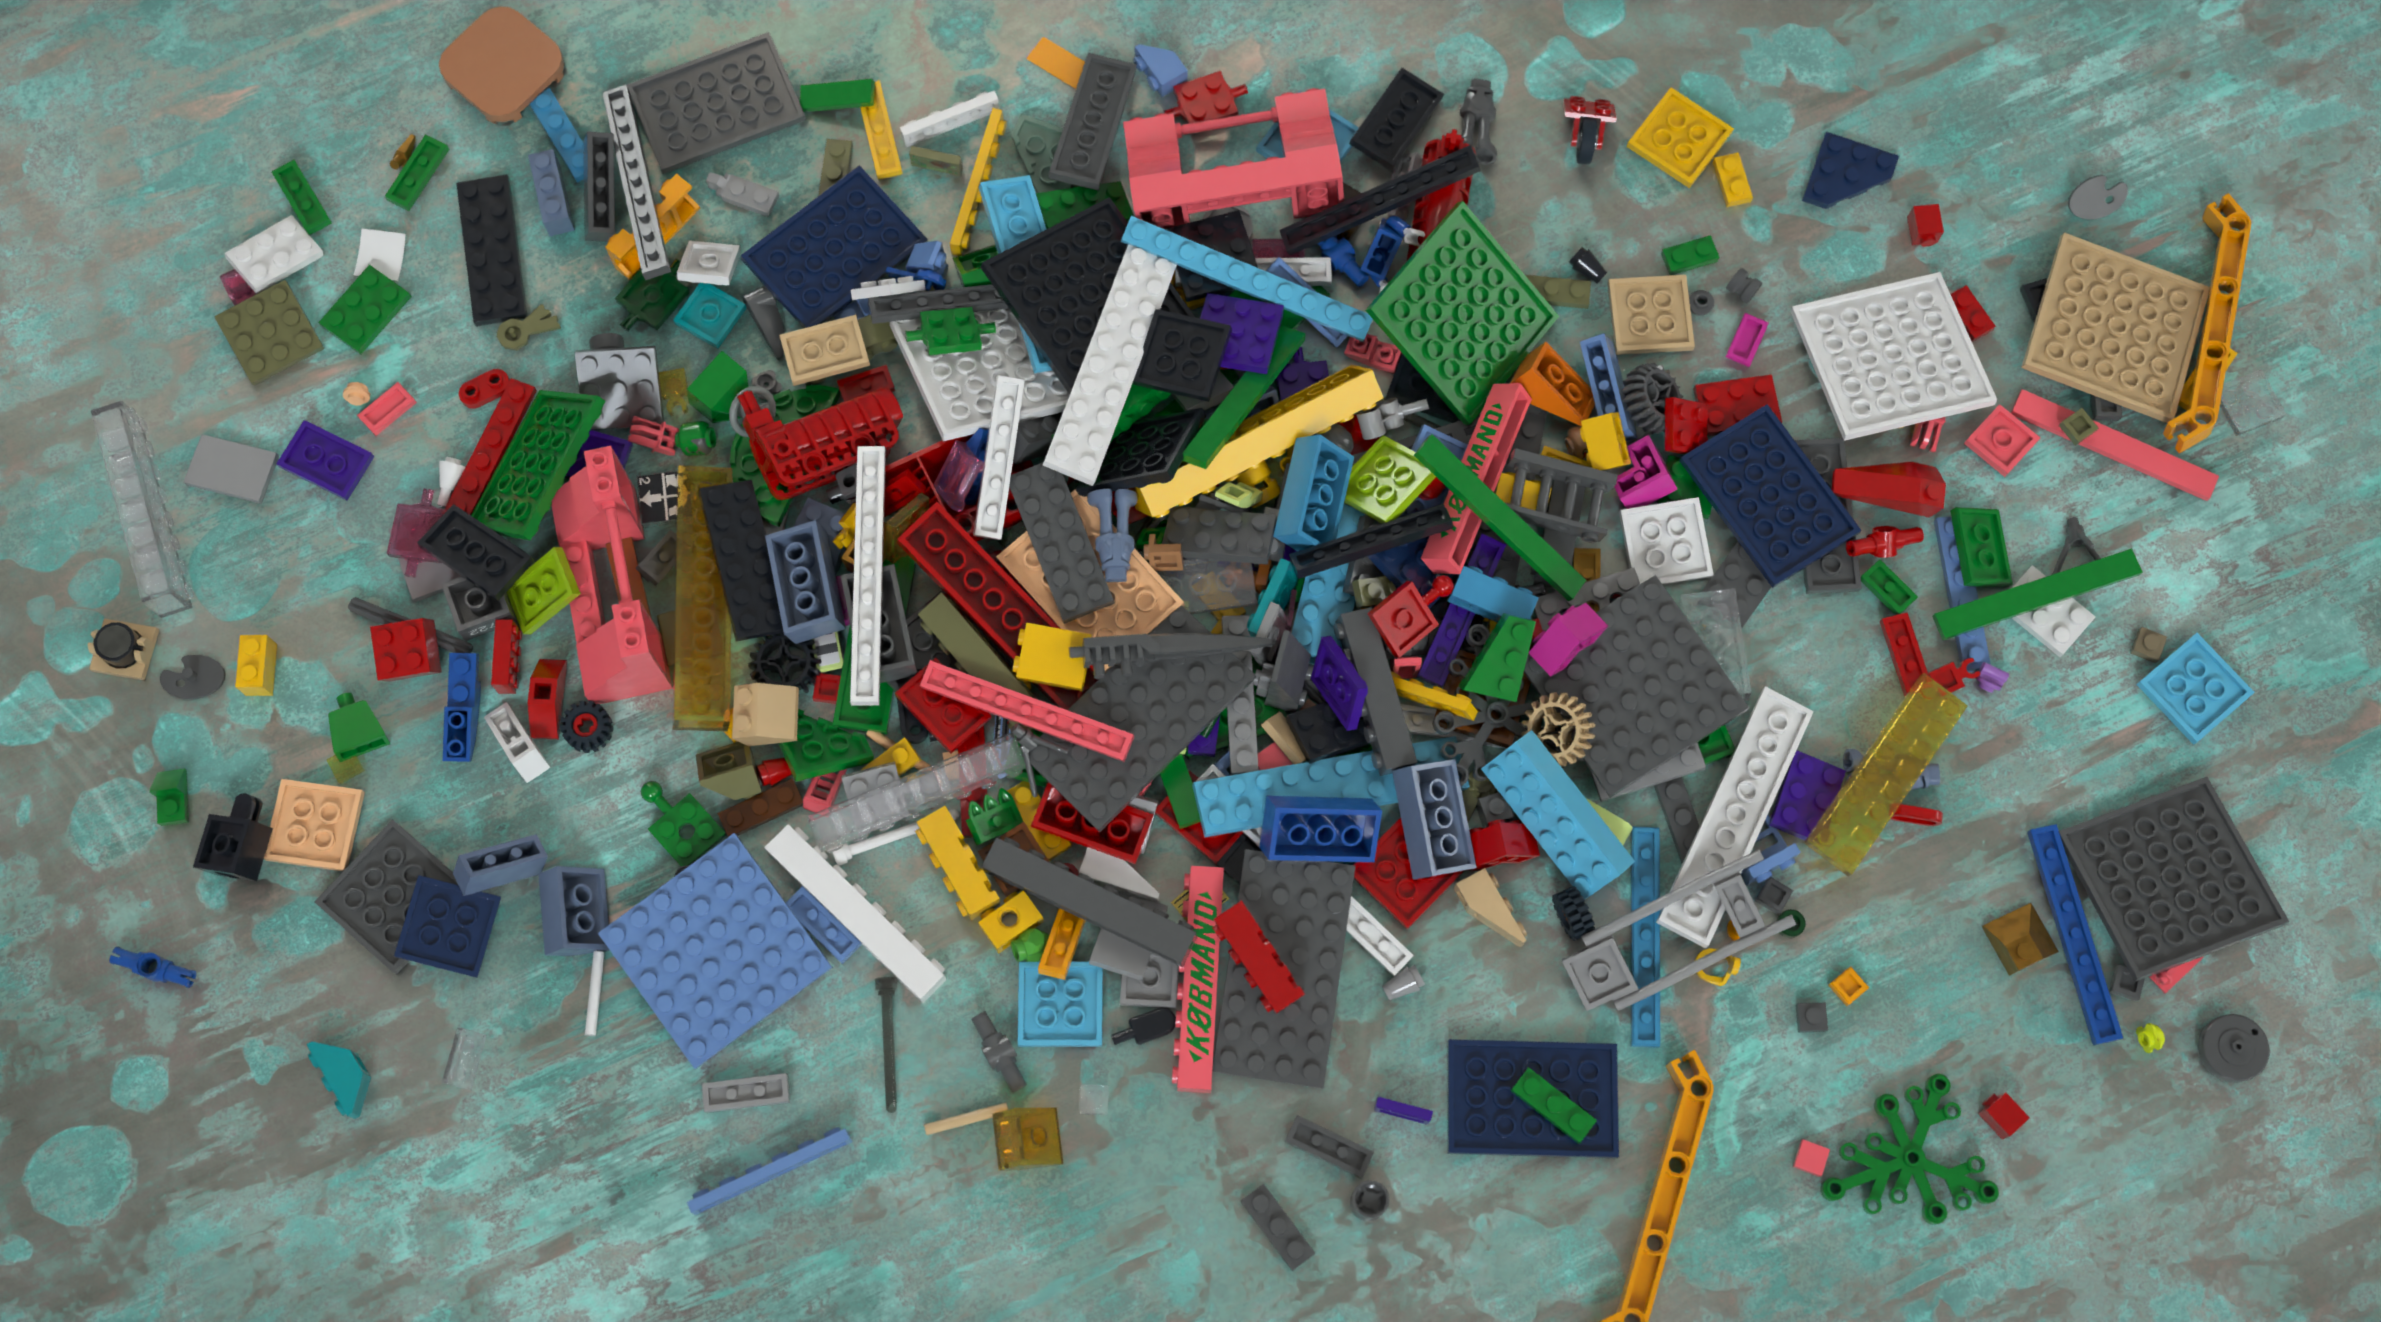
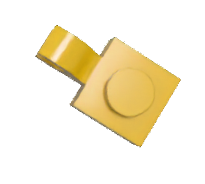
[833,503,856,549]

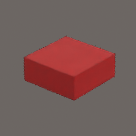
[812,673,841,704]

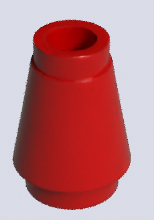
[756,757,792,786]

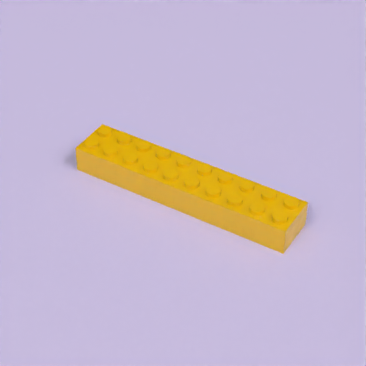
[1128,364,1384,518]

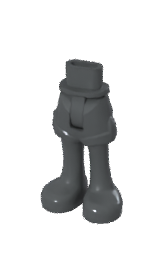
[1459,78,1497,165]

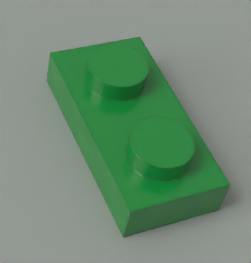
[1661,235,1720,276]
[1861,559,1918,615]

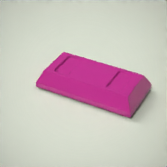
[1725,313,1769,367]

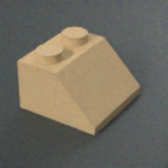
[732,683,799,747]

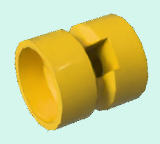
[1236,460,1281,508]

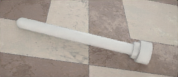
[831,809,960,866]

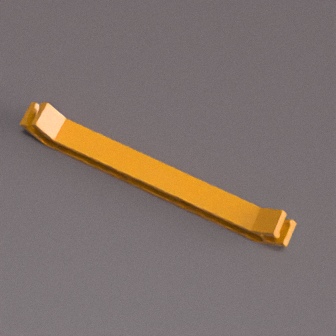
[2163,193,2251,454]
[1599,1050,1714,1322]

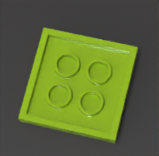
[1344,435,1436,524]

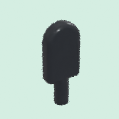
[1111,1008,1176,1045]

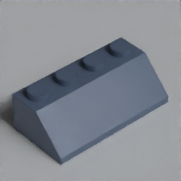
[1392,759,1477,880]

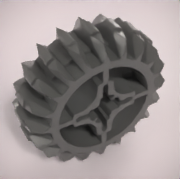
[1621,363,1684,434]

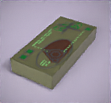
[909,146,963,176]

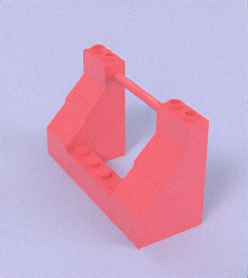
[1123,88,1344,229]
[552,446,673,705]

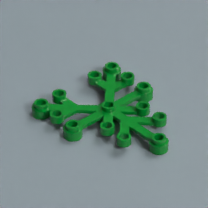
[1820,1074,1999,1225]

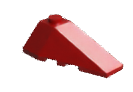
[1831,461,1946,518]

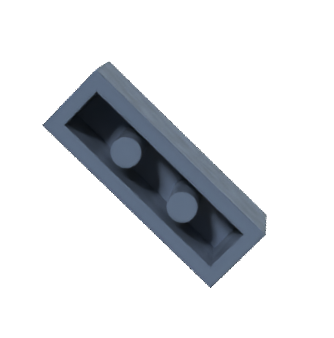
[528,149,575,236]
[453,834,548,896]

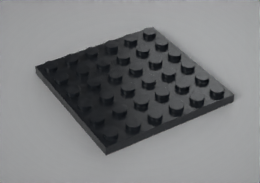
[980,197,1196,394]

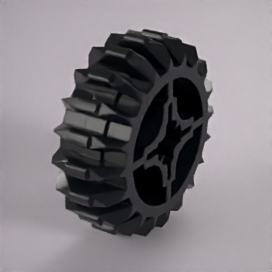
[748,633,822,697]

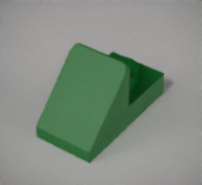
[149,768,189,826]

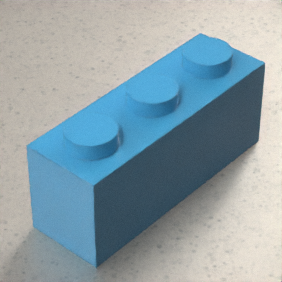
[1447,566,1538,623]

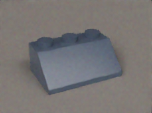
[538,866,609,956]

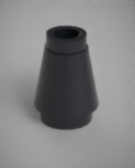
[1569,247,1607,284]

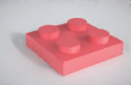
[1964,404,2040,477]

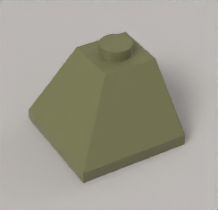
[696,742,762,800]

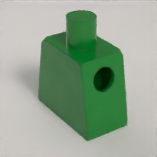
[328,693,390,762]

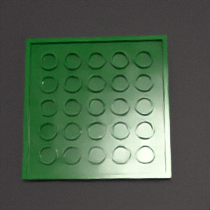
[1365,201,1559,425]

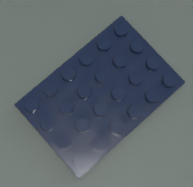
[741,165,928,328]
[1679,404,1861,588]
[1447,1039,1619,1158]

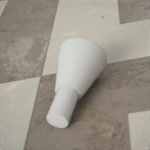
[437,457,466,507]

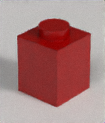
[1907,204,1944,247]
[1978,1092,2030,1140]

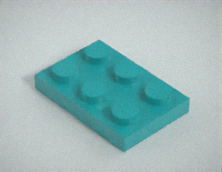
[1247,558,1298,637]

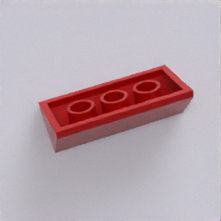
[1031,782,1154,864]

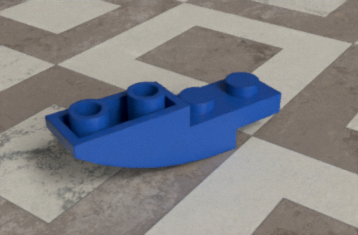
[443,653,481,762]

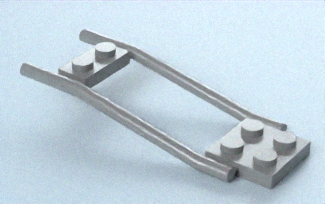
[1562,849,1796,1011]

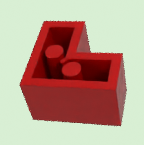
[1464,819,1540,871]

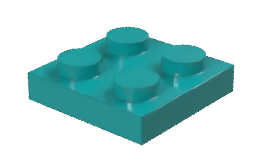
[673,283,747,349]

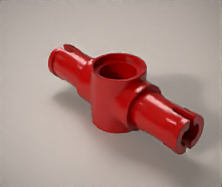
[1846,526,1924,558]

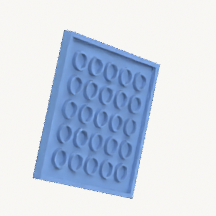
[598,833,833,1069]

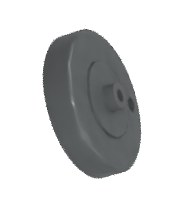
[2198,1014,2270,1083]

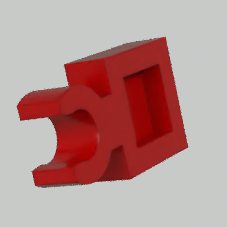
[1928,658,1981,698]

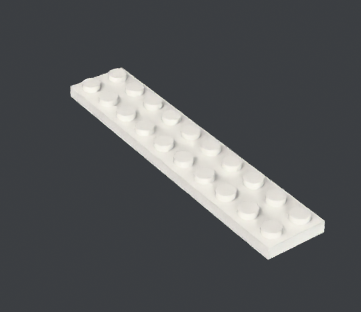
[1043,244,1177,486]
[1656,686,1814,948]

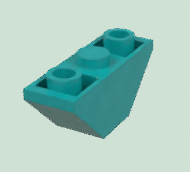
[306,1041,371,1119]

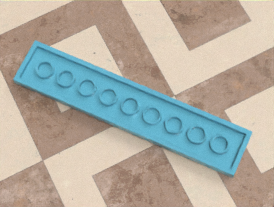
[1192,736,1470,838]

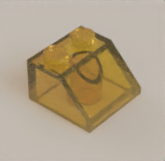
[992,1107,1063,1171]

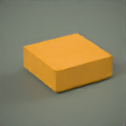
[1828,966,1869,1006]

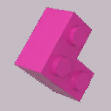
[1614,435,1677,509]
[1529,603,1608,677]

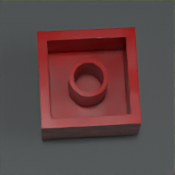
[370,618,442,681]

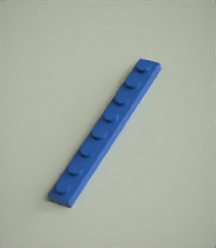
[2027,824,2123,1046]

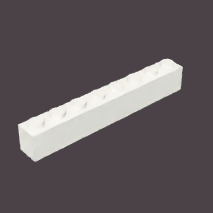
[764,824,947,1003]

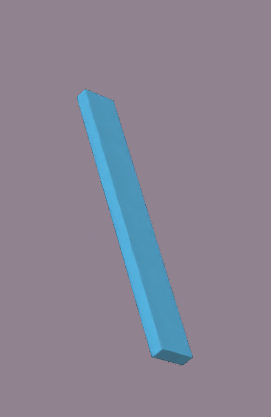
[1631,826,1660,1048]

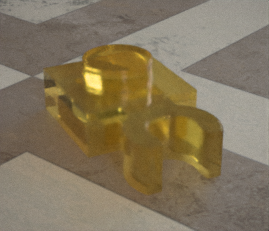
[659,368,688,416]

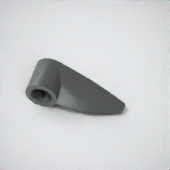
[742,285,784,360]

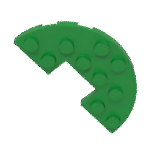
[730,385,841,528]

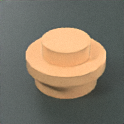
[343,382,370,406]

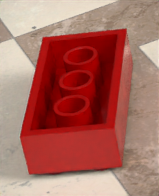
[491,620,522,694]

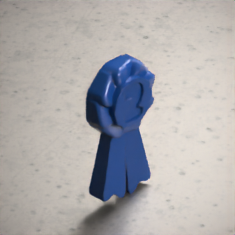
[885,267,947,291]

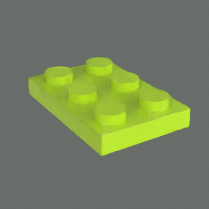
[507,547,581,634]

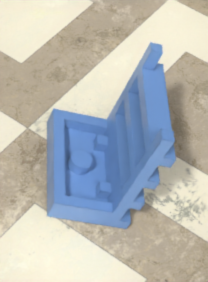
[1741,815,1801,886]

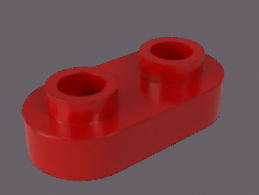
[458,369,510,409]

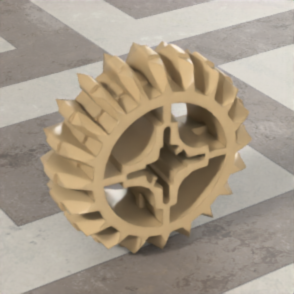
[1521,692,1595,767]

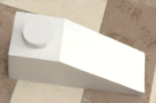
[484,702,550,783]
[1079,847,1160,903]

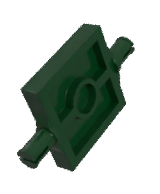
[615,258,690,332]

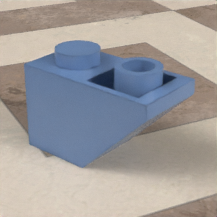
[1133,44,1188,97]
[906,241,948,279]

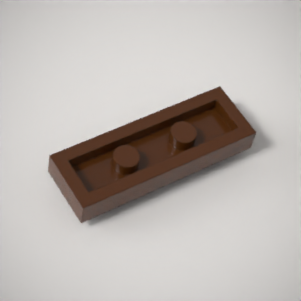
[717,778,803,837]

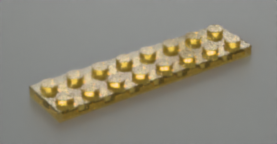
[1804,673,1968,876]

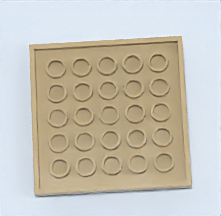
[2021,232,2210,423]

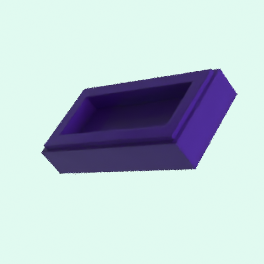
[1374,1097,1433,1125]

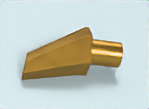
[389,134,416,170]

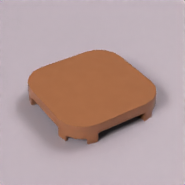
[439,6,565,124]

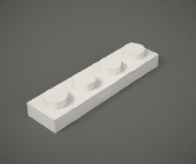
[900,91,1000,147]

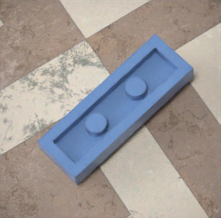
[786,886,862,964]

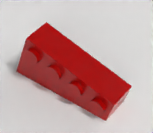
[1212,900,1305,1014]

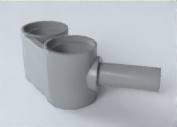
[1356,398,1429,440]

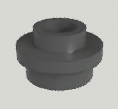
[1689,290,1714,316]

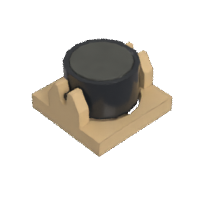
[88,618,159,681]

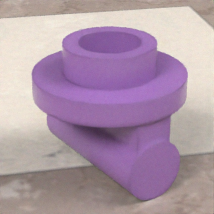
[1976,662,2009,693]

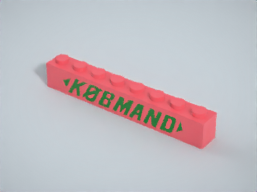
[1421,383,1532,574]
[1172,866,1224,1093]

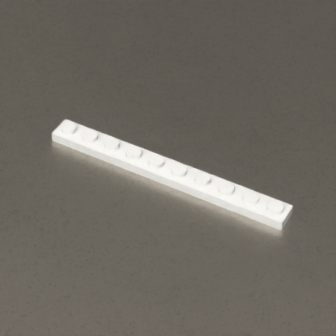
[850,446,886,706]
[1196,764,1414,976]

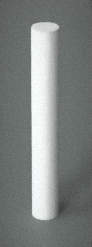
[585,951,605,1036]

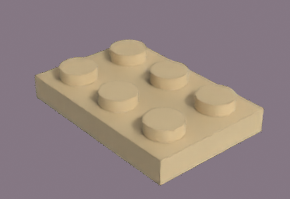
[779,315,870,386]

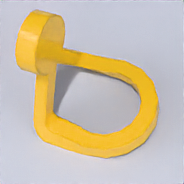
[1694,948,1741,986]

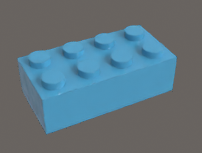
[1273,434,1354,551]

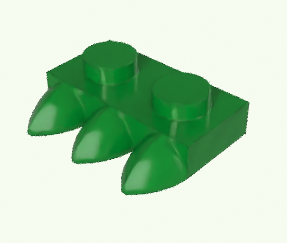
[966,788,1023,846]

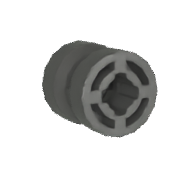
[1726,268,1763,304]

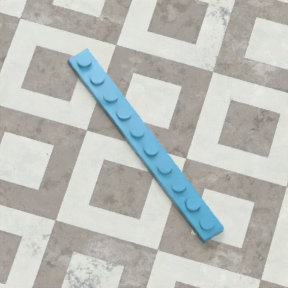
[1121,216,1373,342]

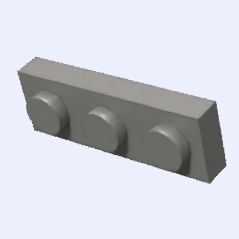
[702,1073,790,1113]

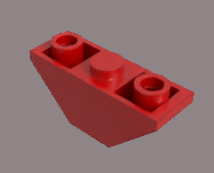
[527,659,567,740]

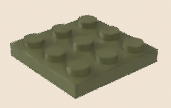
[214,280,325,386]

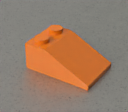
[1511,341,1595,426]

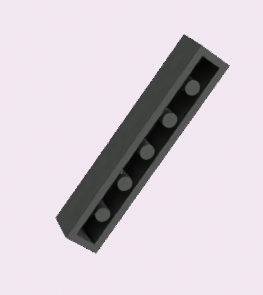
[1334,607,1417,776]

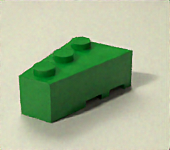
[1458,613,1536,702]

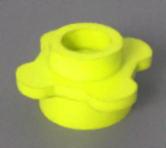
[2136,1023,2165,1053]

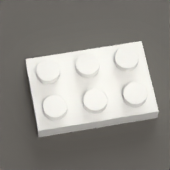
[225,215,323,294]
[2012,565,2095,657]

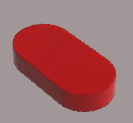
[1887,804,1943,826]

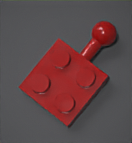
[1367,575,1454,658]

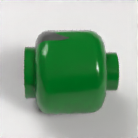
[675,421,717,456]

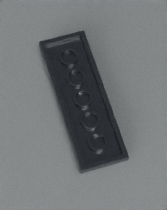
[456,174,527,327]
[698,480,784,642]

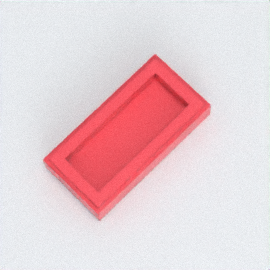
[357,382,417,436]

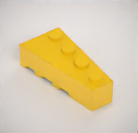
[915,806,1000,920]

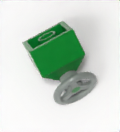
[687,351,776,438]

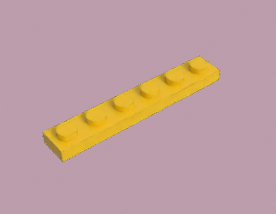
[950,108,1007,256]

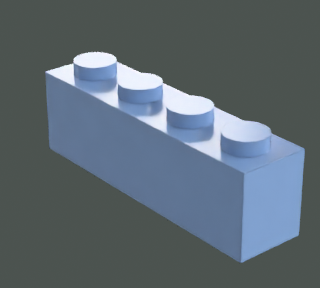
[1580,333,1637,441]

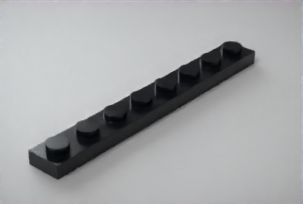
[1279,145,1481,255]

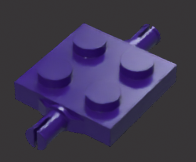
[1276,346,1329,402]

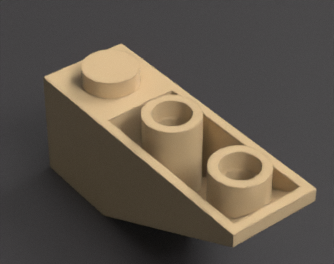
[1454,868,1527,947]

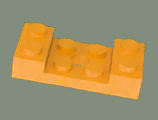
[605,174,700,280]

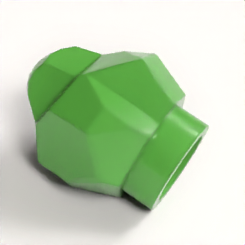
[1011,928,1049,962]

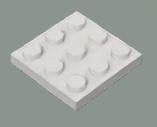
[1619,497,1714,585]

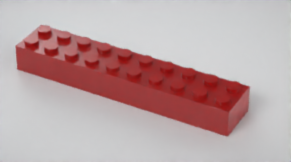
[897,502,1099,710]

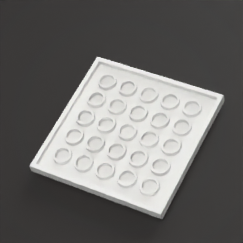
[1791,272,1997,441]
[890,308,1070,441]

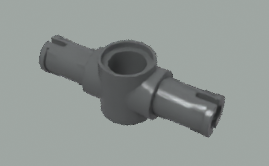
[971,1011,1027,1093]

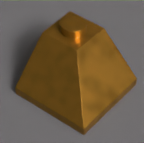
[1982,903,2059,976]

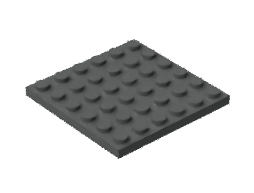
[1524,575,1749,798]
[2059,777,2289,982]

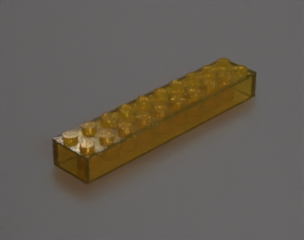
[672,465,732,732]

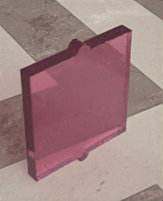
[1285,590,1297,632]

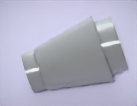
[1382,965,1425,1001]

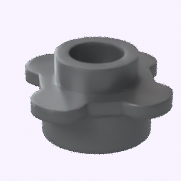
[751,370,782,399]

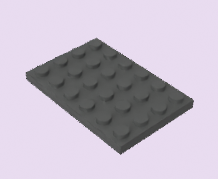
[627,32,806,174]

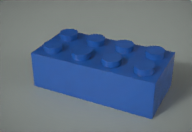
[1259,795,1382,862]

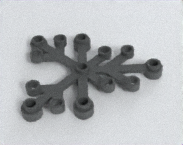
[1433,624,1570,786]

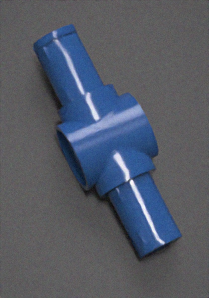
[1317,236,1369,287]
[109,947,197,988]

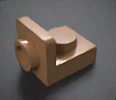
[1144,534,1184,571]

